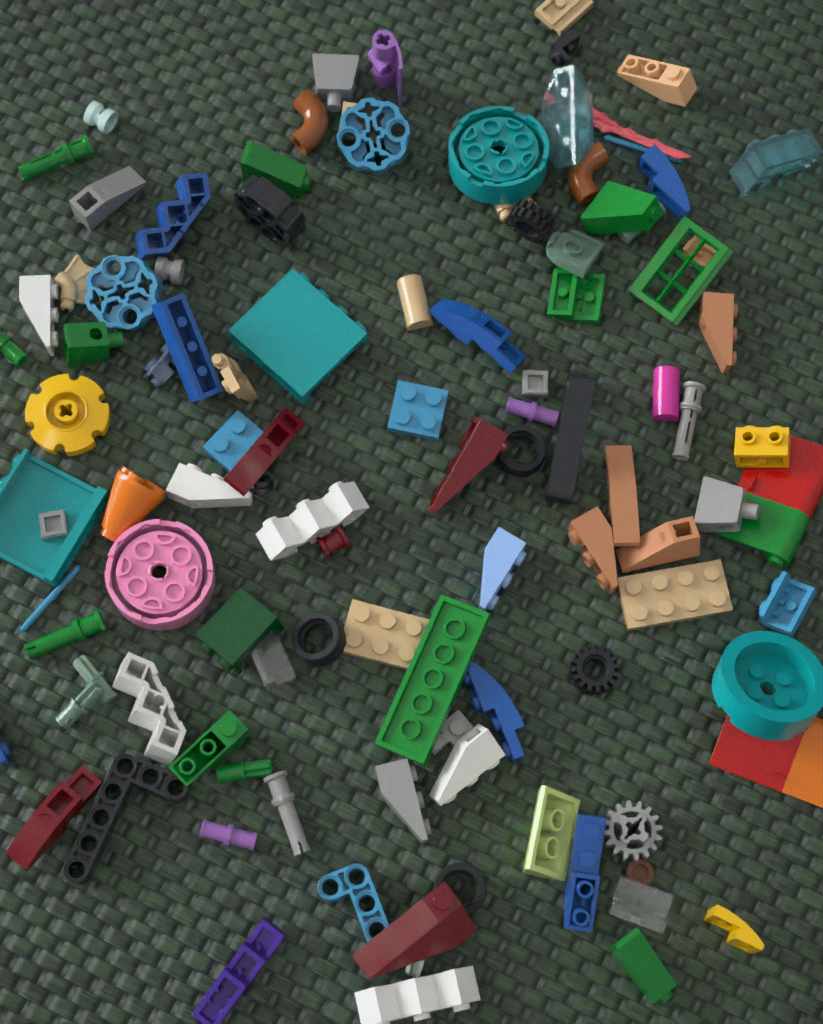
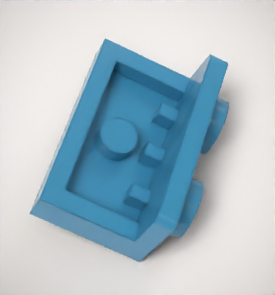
[759,571,817,637]

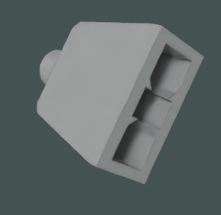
[312,53,360,112]
[694,476,760,533]

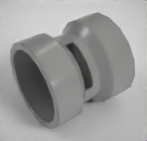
[154,256,185,285]

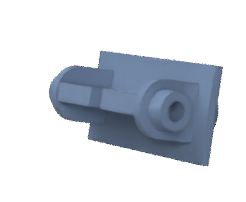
[142,343,176,388]

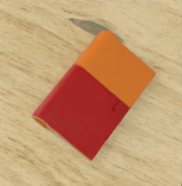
[709,714,823,808]

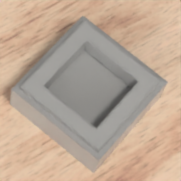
[522,370,548,398]
[38,509,69,541]

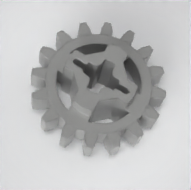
[604,800,663,863]

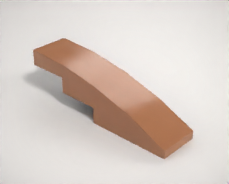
[605,445,640,546]

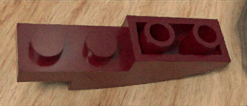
[223,407,305,497]
[6,766,103,871]

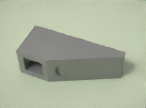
[69,166,147,231]
[375,758,432,844]

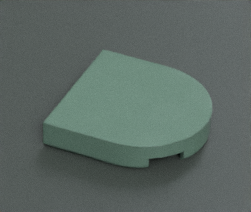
[546,230,605,279]

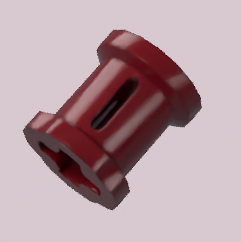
[316,526,350,559]

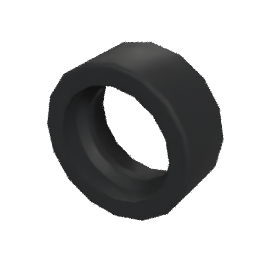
[496,425,546,477]
[292,612,346,667]
[433,862,486,916]

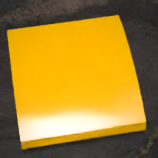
[704,904,765,955]

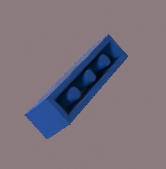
[151,293,224,402]

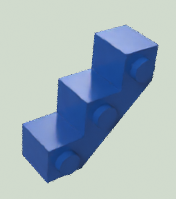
[135,172,211,260]

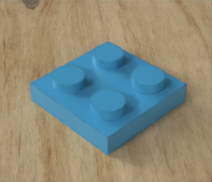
[387,380,449,441]
[202,410,263,472]

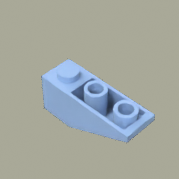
[479,527,527,611]

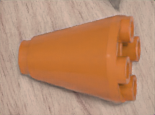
[100,466,166,542]

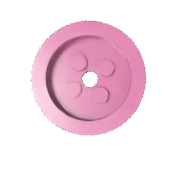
[105,519,216,631]

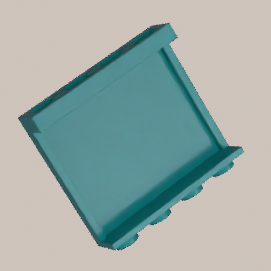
[228,269,367,406]
[0,448,109,588]

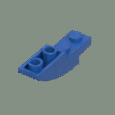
[428,298,526,373]
[463,661,525,764]
[564,813,606,932]

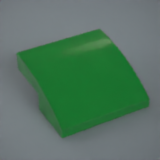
[547,268,607,325]

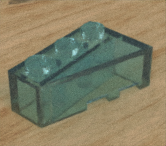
[729,127,823,196]

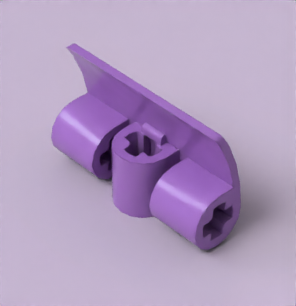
[368,30,403,107]

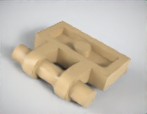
[211,353,258,403]

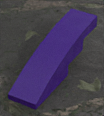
[191,917,287,1024]

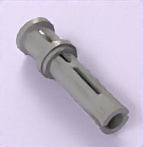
[672,381,706,461]
[263,770,311,857]

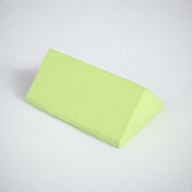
[523,785,580,882]

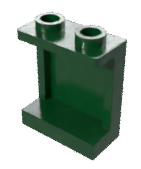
[196,587,284,675]

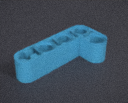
[317,864,389,943]

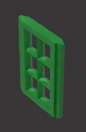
[629,216,734,326]

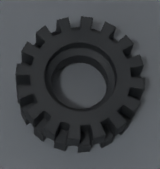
[507,199,556,243]
[569,644,620,696]

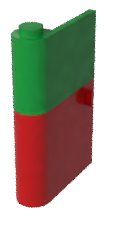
[715,435,823,569]

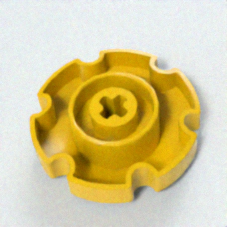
[25,374,111,456]

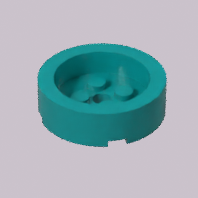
[448,106,549,205]
[712,631,823,741]

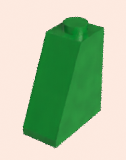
[241,141,311,200]
[580,181,663,235]
[608,927,677,1005]

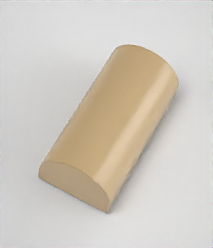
[397,274,433,331]

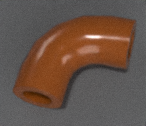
[290,89,329,155]
[568,142,609,207]

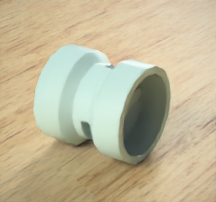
[83,100,118,134]

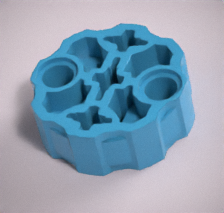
[337,97,410,175]
[84,254,163,331]

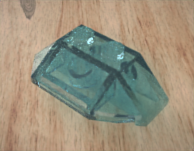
[541,65,594,169]

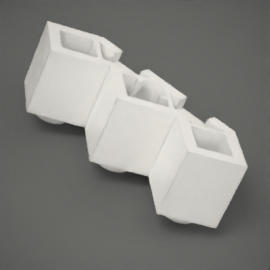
[256,481,370,561]
[112,652,186,766]
[355,966,481,1024]

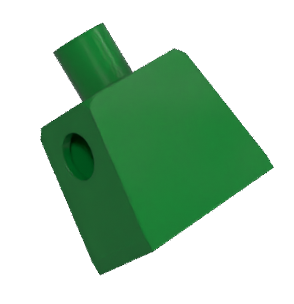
[63,322,124,368]

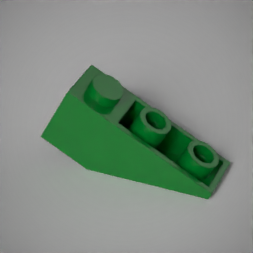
[168,710,250,787]

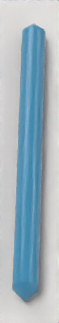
[604,135,683,163]
[20,565,81,633]

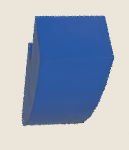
[638,145,691,221]

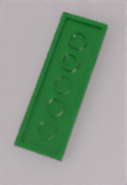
[374,594,492,766]

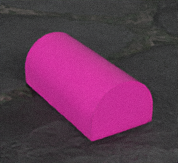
[652,366,680,422]

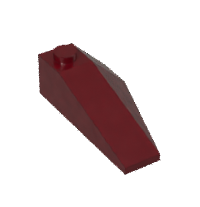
[427,417,509,514]
[352,881,477,979]

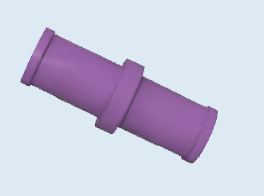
[505,397,559,427]
[199,819,258,851]

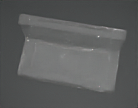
[250,632,296,691]
[609,875,674,934]

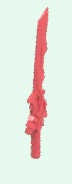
[543,92,691,159]

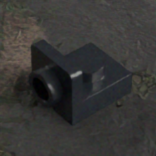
[549,28,580,73]

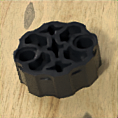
[233,175,306,247]

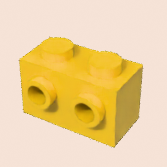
[734,425,791,468]

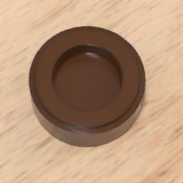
[625,859,654,888]

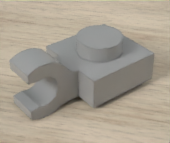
[432,710,473,755]

